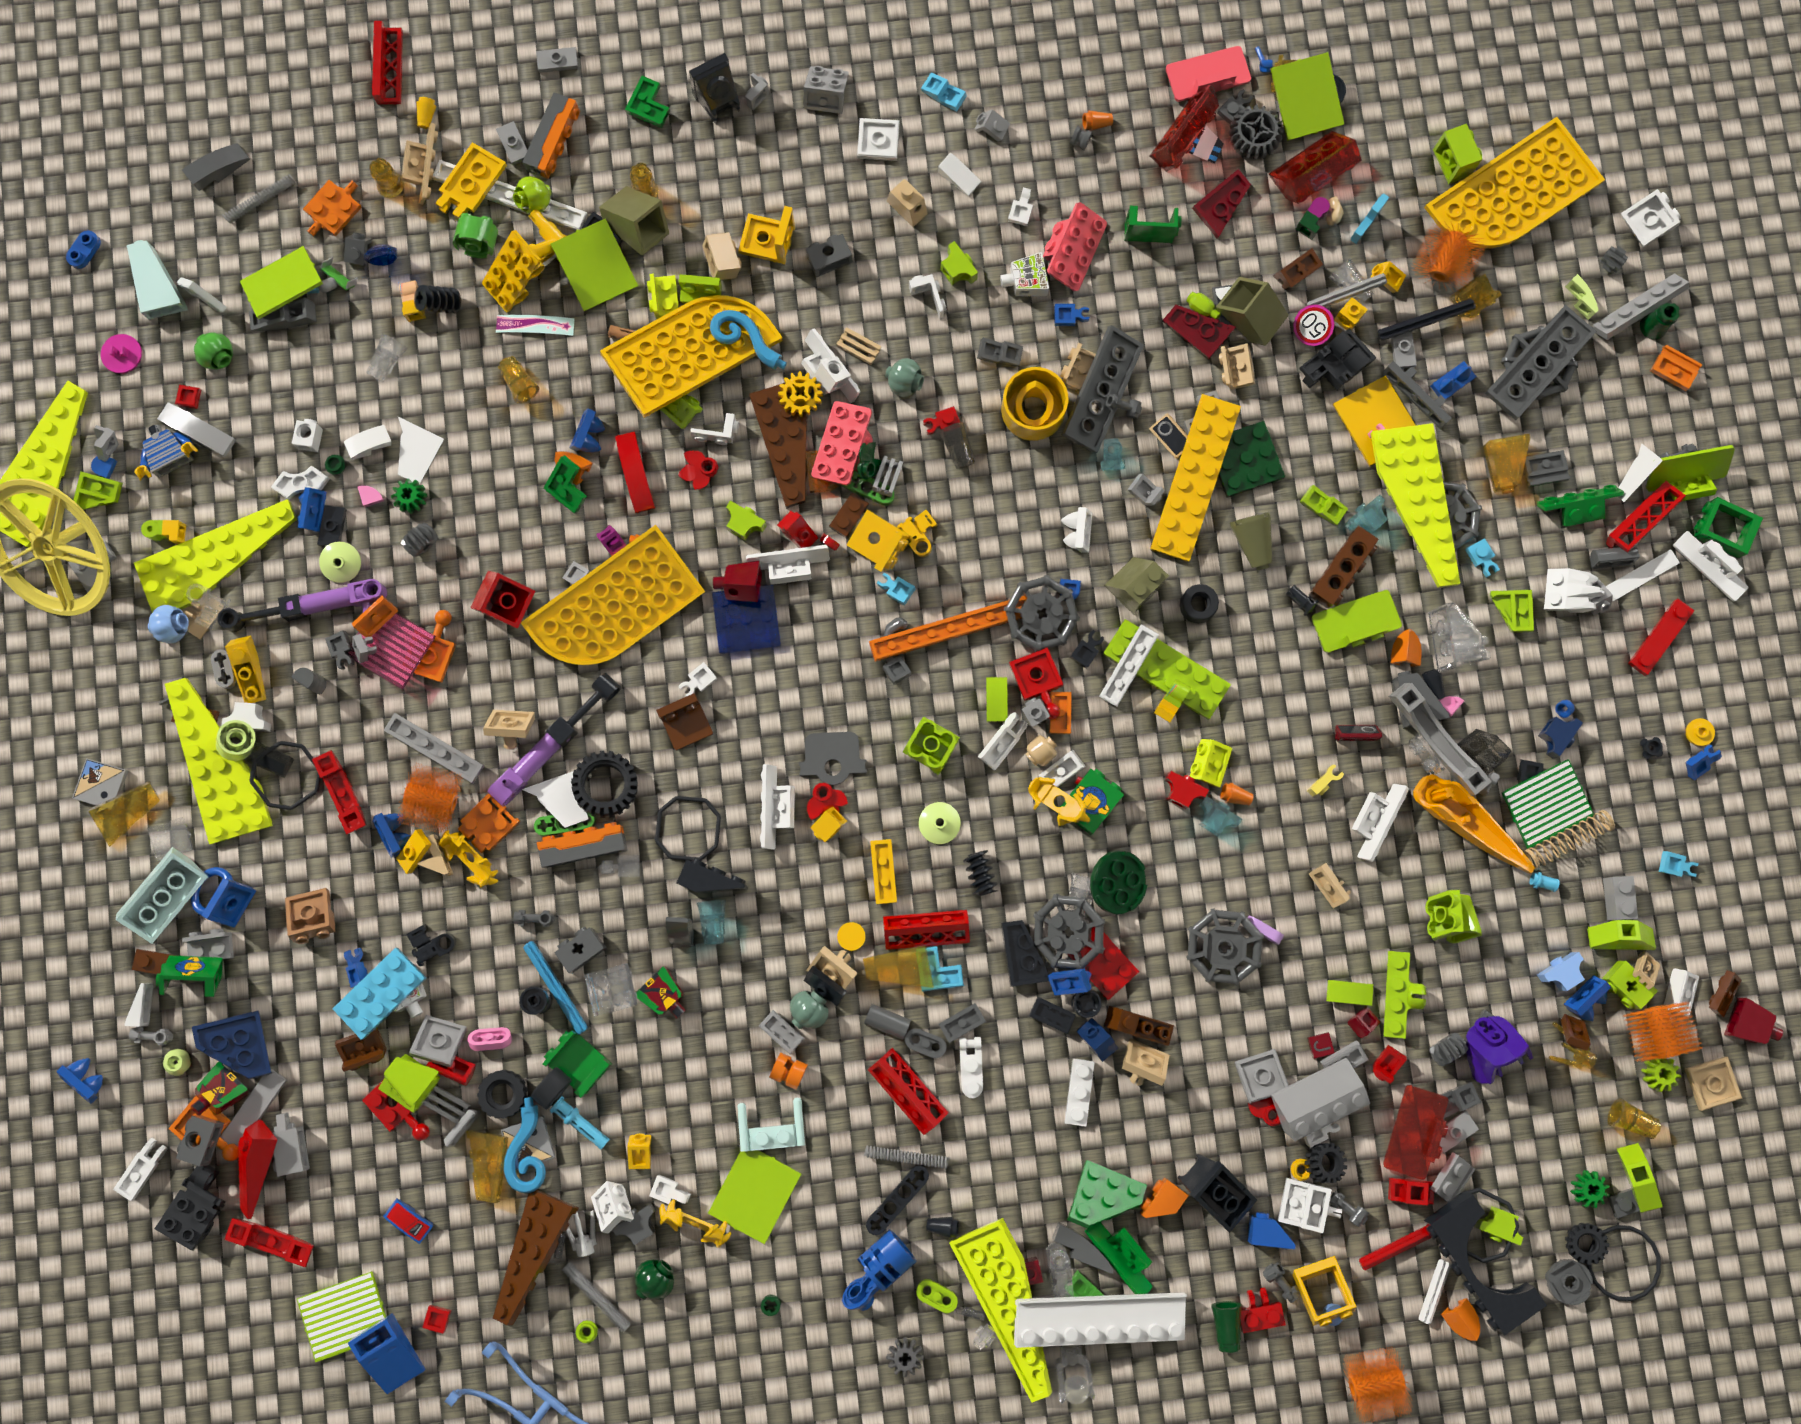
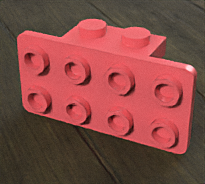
[1166,46,1251,102]
[1043,202,1107,291]
[811,401,873,486]

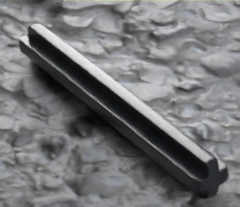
[1377,299,1475,341]

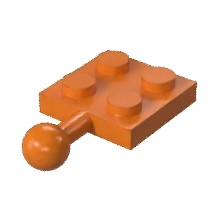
[402,610,456,683]
[169,1096,239,1161]

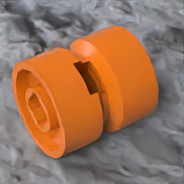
[769,1052,808,1090]

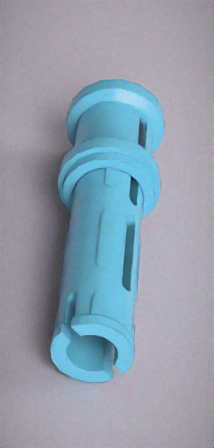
[550,1096,610,1150]

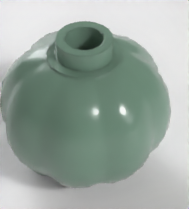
[885,358,924,397]
[790,990,829,1029]

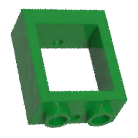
[1694,497,1763,559]

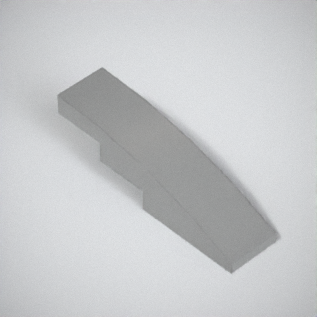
[157,402,236,457]

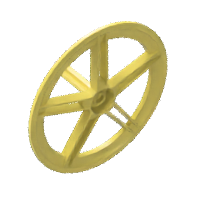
[0,479,110,616]

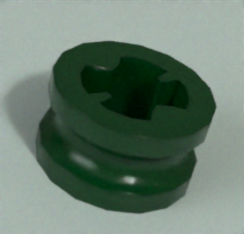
[761,1294,781,1316]

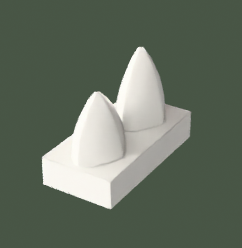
[1061,507,1092,553]

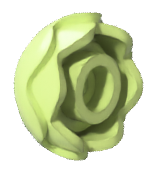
[163,1049,191,1076]

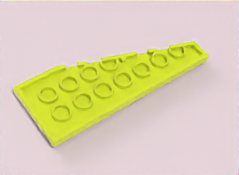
[0,381,88,548]
[1371,423,1460,588]
[134,499,297,613]
[165,678,273,844]
[949,1218,1052,1402]

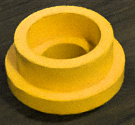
[1290,1158,1311,1181]

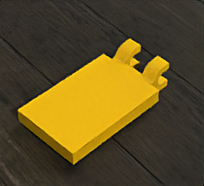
[435,142,507,221]

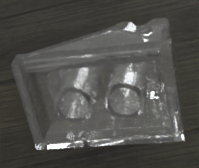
[1428,603,1491,673]

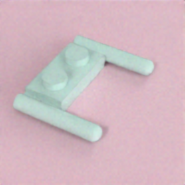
[737,1098,805,1152]

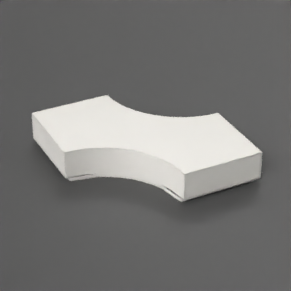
[271,466,330,500]

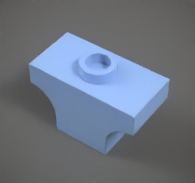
[1537,952,1585,991]

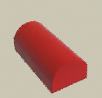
[426,1056,476,1086]

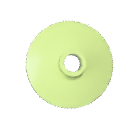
[319,542,361,583]
[919,802,961,844]

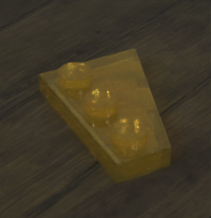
[88,781,160,847]
[863,946,934,988]
[466,1130,508,1203]

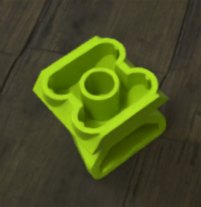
[903,717,960,775]
[1425,890,1482,944]
[378,1054,441,1113]

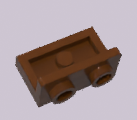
[335,1027,387,1072]

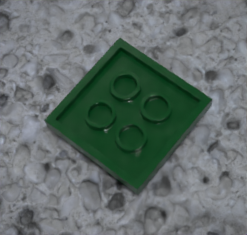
[1218,421,1286,498]

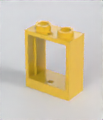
[1293,1256,1356,1327]

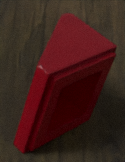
[1347,1006,1380,1038]

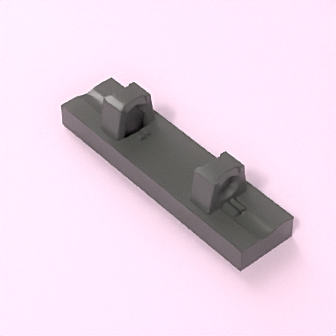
[1383,361,1451,429]

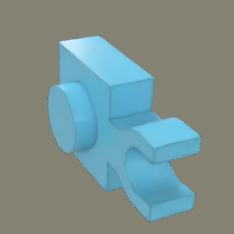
[1465,538,1500,578]
[877,573,916,606]
[1659,851,1699,877]

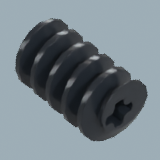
[414,285,462,314]
[963,850,999,896]

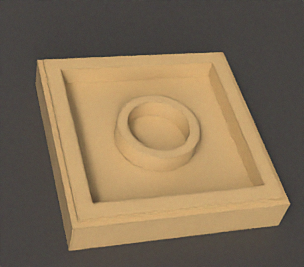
[1685,1056,1742,1111]

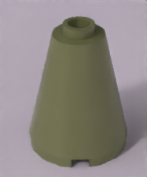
[1230,512,1272,571]

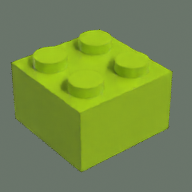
[1433,123,1482,185]

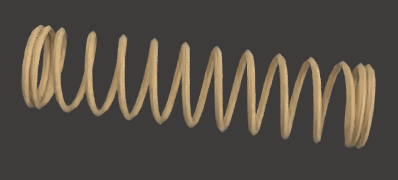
[1524,810,1615,870]

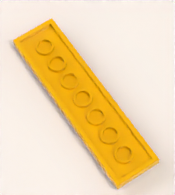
[1150,394,1241,562]

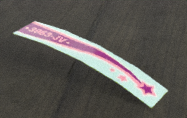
[496,315,575,336]

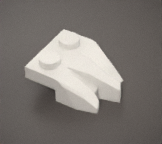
[1544,569,1604,613]

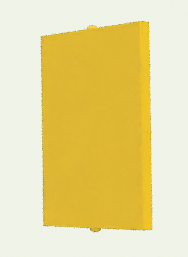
[1332,375,1416,467]

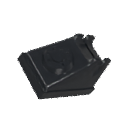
[689,53,740,123]
[1178,1154,1257,1233]

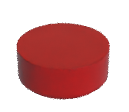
[819,533,840,551]

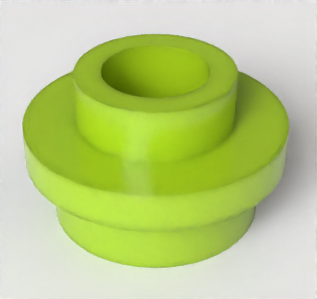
[576,1320,598,1343]

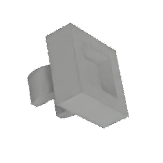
[352,634,377,663]

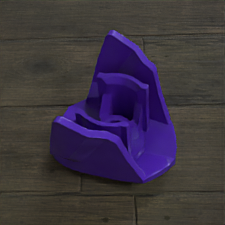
[1466,1016,1533,1084]

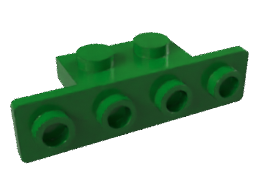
[1537,485,1624,527]
[1085,1222,1152,1294]

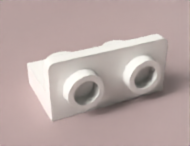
[591,1181,634,1234]

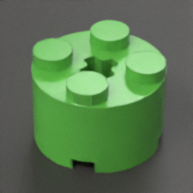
[453,213,498,258]

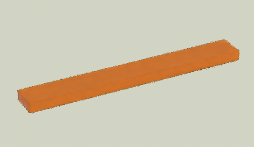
[869,596,1026,662]

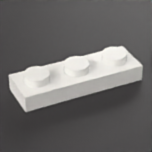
[1064,1058,1095,1127]

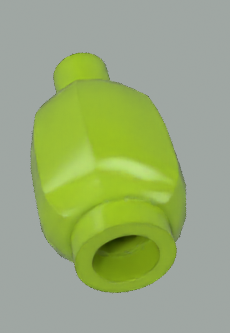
[1186,292,1221,320]

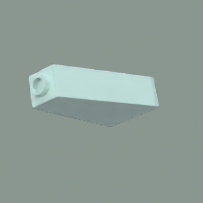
[127,240,188,320]

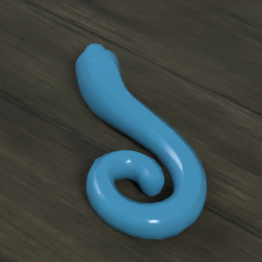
[710,310,787,370]
[504,1097,546,1194]

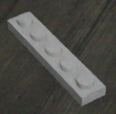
[1593,273,1689,340]
[384,713,484,784]

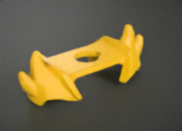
[1028,777,1090,826]
[439,830,498,888]
[659,1199,731,1248]

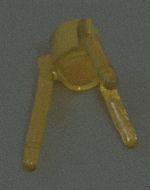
[1549,1022,1597,1069]

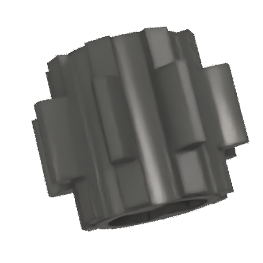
[1600,246,1628,273]

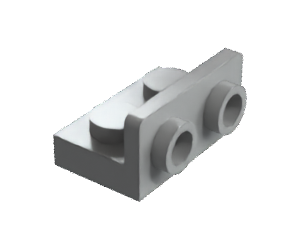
[182,929,234,959]

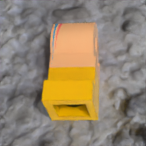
[399,280,426,322]

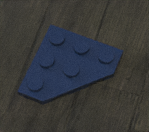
[192,1010,272,1079]

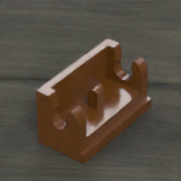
[1273,248,1323,289]

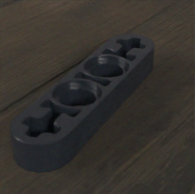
[866,1165,929,1235]

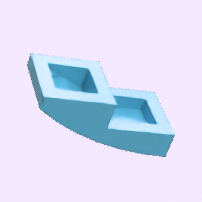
[921,73,967,112]

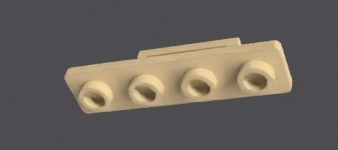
[401,123,438,205]

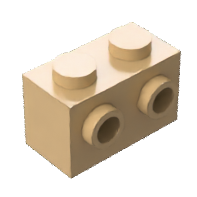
[702,232,741,280]

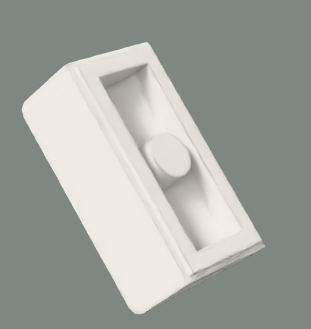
[1664,969,1699,1017]

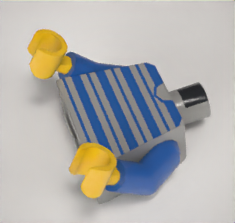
[135,424,198,481]

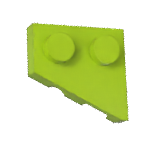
[73,471,123,510]
[1490,590,1534,633]

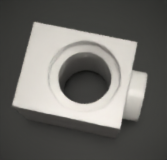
[815,356,851,393]
[292,419,323,453]

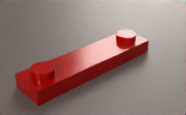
[1628,598,1695,676]

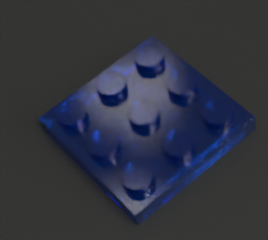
[712,584,781,654]

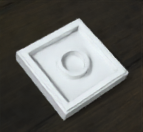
[857,118,899,161]

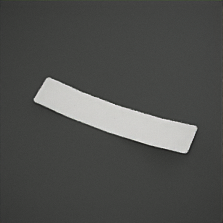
[1605,550,1679,601]

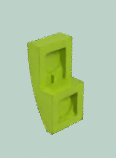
[1300,485,1348,525]
[986,677,1008,721]
[1326,980,1373,1006]

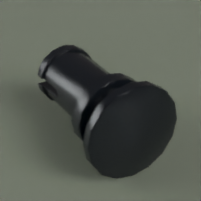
[1286,585,1319,616]

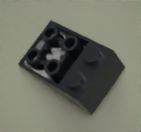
[676,858,749,894]

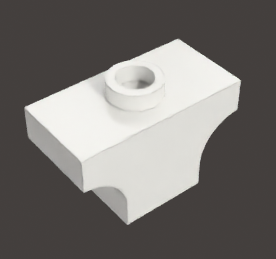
[222,702,271,732]

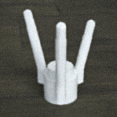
[566,1210,597,1257]

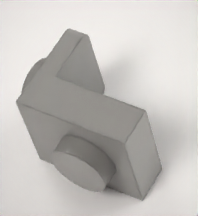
[975,109,1010,141]
[1127,474,1165,506]
[1022,697,1050,726]

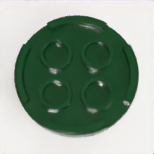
[1090,851,1147,915]

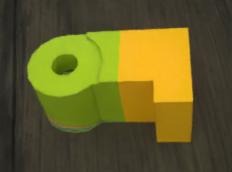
[141,520,186,545]
[1154,679,1191,723]

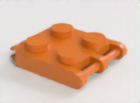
[458,793,520,853]

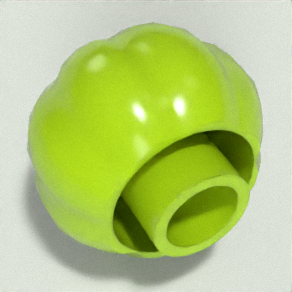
[513,176,552,214]

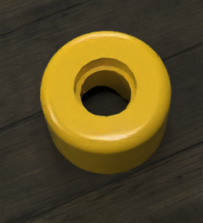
[1001,367,1068,441]

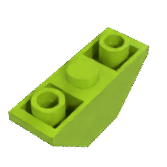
[1587,920,1656,950]
[1616,1143,1663,1213]

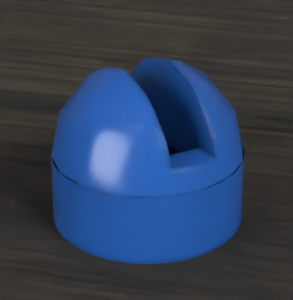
[1555,700,1575,718]

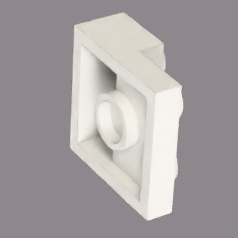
[1621,189,1681,247]

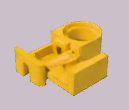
[897,510,938,557]

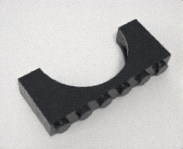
[1424,1191,1547,1336]

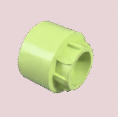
[216,720,255,761]

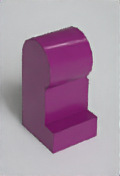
[596,525,627,556]

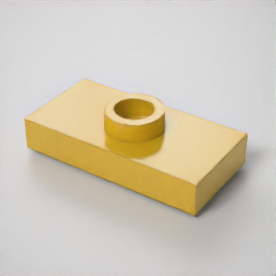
[396,829,432,874]

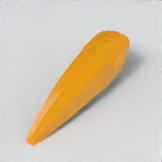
[1413,774,1535,874]

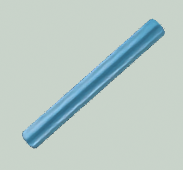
[523,941,588,1034]

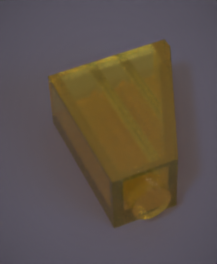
[1483,433,1530,494]

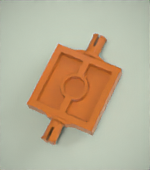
[303,180,362,237]

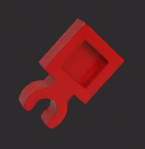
[923,406,961,435]

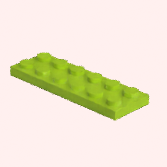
[1103,619,1231,720]

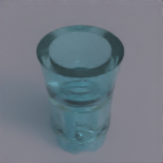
[696,900,726,945]

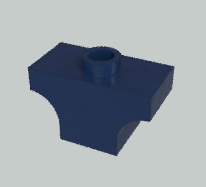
[1538,716,1583,759]
[1076,1018,1119,1062]

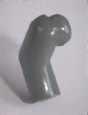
[883,617,908,637]

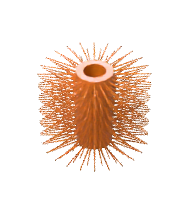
[1412,221,1485,291]
[398,762,463,835]
[1622,1002,1703,1062]
[1343,1346,1412,1424]

